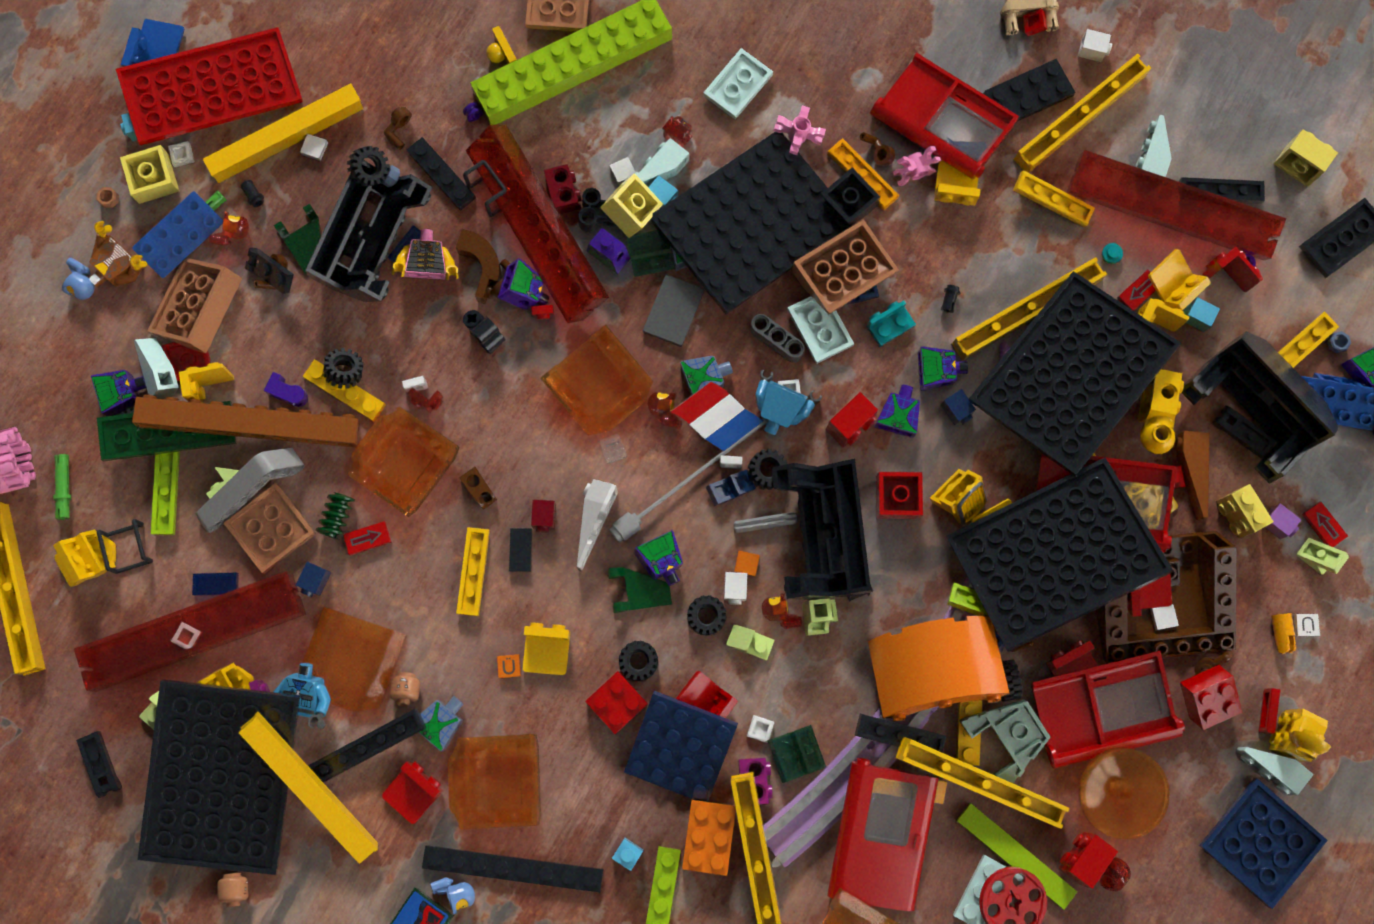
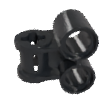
[578,188,617,232]
[463,310,506,354]

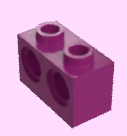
[738,758,773,804]

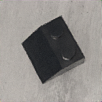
[821,167,880,225]

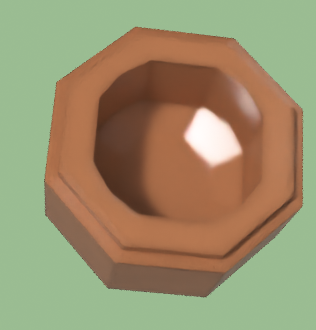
[96,187,119,208]

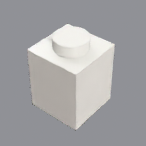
[1078,29,1112,62]
[724,572,747,605]

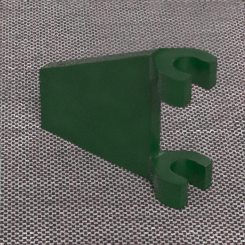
[274,204,321,274]
[608,567,672,613]

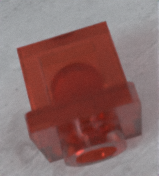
[407,387,443,414]

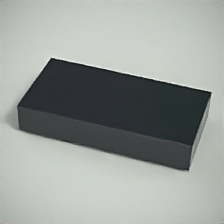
[509,528,533,572]

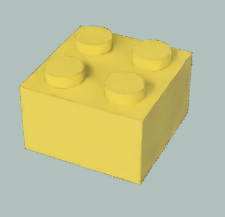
[1274,129,1338,187]
[120,145,180,204]
[600,173,663,238]

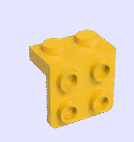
[934,161,981,206]
[523,623,571,675]

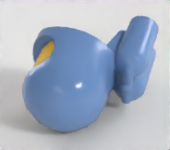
[62,258,95,300]
[430,877,475,915]

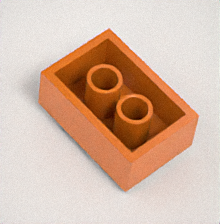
[682,799,736,876]

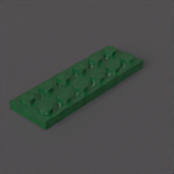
[97,401,237,462]

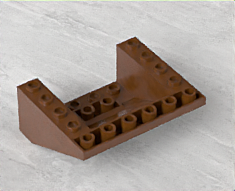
[1096,530,1237,664]

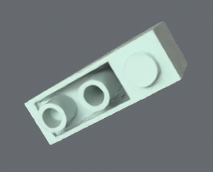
[1135,114,1172,185]
[635,138,689,187]
[134,338,179,399]
[1236,747,1314,795]

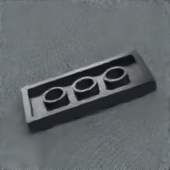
[983,58,1076,121]
[1299,198,1374,279]

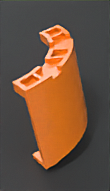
[868,616,1009,721]

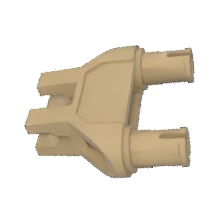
[1000,0,1059,35]

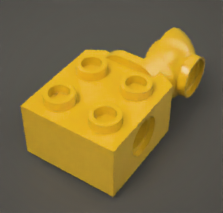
[1138,369,1184,454]
[1268,709,1331,762]

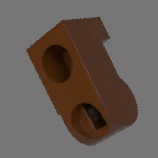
[459,467,497,510]

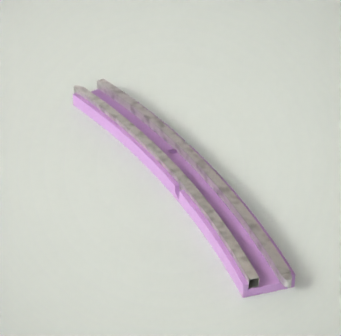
[763,577,977,868]

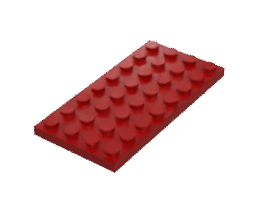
[116,27,303,146]

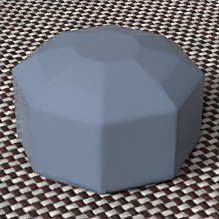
[381,165,400,187]
[1327,331,1351,353]

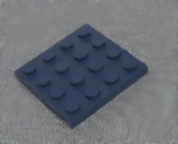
[624,691,738,802]
[1199,778,1328,909]

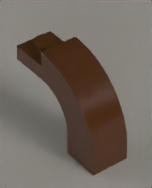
[456,229,502,304]

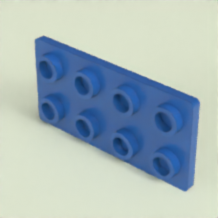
[121,19,185,67]
[132,191,224,278]
[1301,373,1374,430]

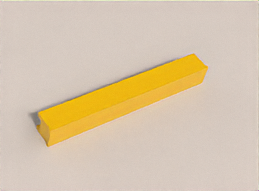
[1013,53,1151,173]
[203,83,363,183]
[951,257,1107,361]
[0,502,46,676]
[239,712,378,864]
[895,737,1070,829]
[731,772,782,924]

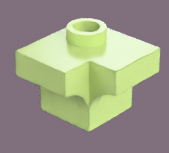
[802,598,838,636]

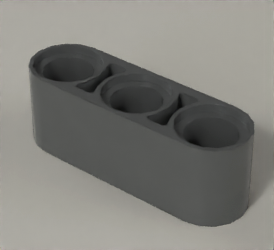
[750,314,804,363]

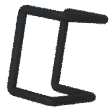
[463,160,510,217]
[97,519,153,574]

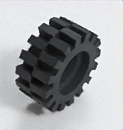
[347,146,390,186]
[323,348,364,389]
[747,449,788,490]
[687,595,727,636]
[619,641,658,681]
[1001,659,1023,702]

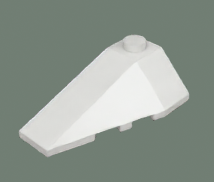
[577,479,618,571]

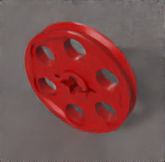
[979,867,1047,924]

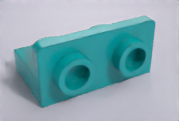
[866,300,916,347]

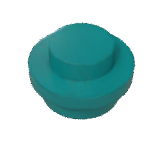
[1102,243,1123,264]

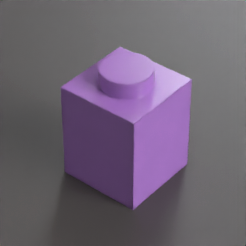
[1266,503,1301,539]

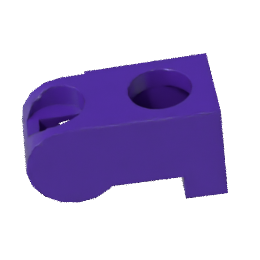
[264,372,308,407]

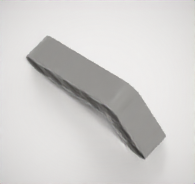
[195,448,305,533]

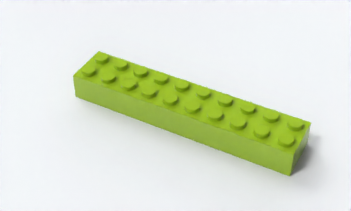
[470,0,672,127]

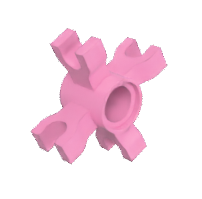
[773,105,826,155]
[893,146,941,186]

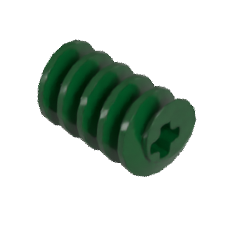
[315,492,355,540]

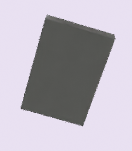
[643,274,705,347]

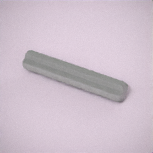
[734,512,797,533]

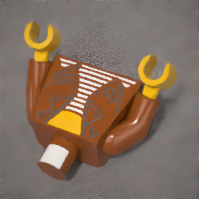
[89,221,148,288]

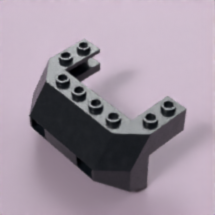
[305,160,432,302]
[1182,331,1339,484]
[772,458,871,600]

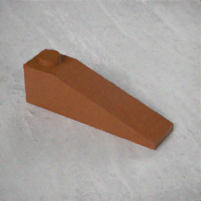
[1174,431,1210,521]

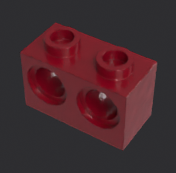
[544,164,582,215]

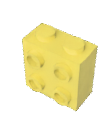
[1216,484,1274,538]

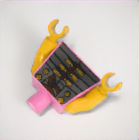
[392,229,459,280]

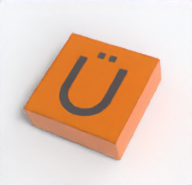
[497,654,521,678]

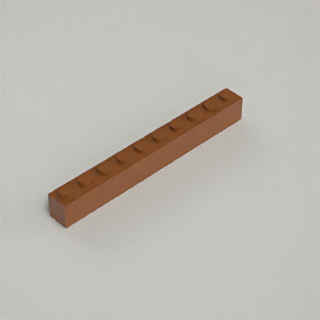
[132,395,360,448]

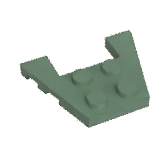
[959,699,1051,783]

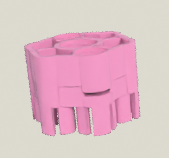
[0,427,36,494]

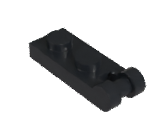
[245,248,294,294]
[1212,406,1276,459]
[76,731,122,798]

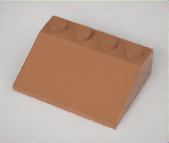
[791,219,899,315]
[147,258,242,353]

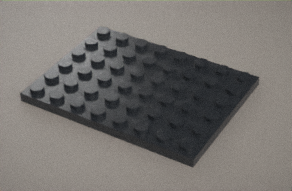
[650,132,856,315]
[969,271,1181,476]
[946,457,1173,652]
[137,679,301,875]

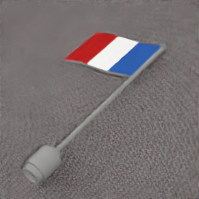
[609,382,768,543]

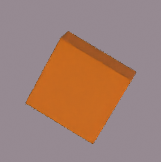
[734,551,760,577]

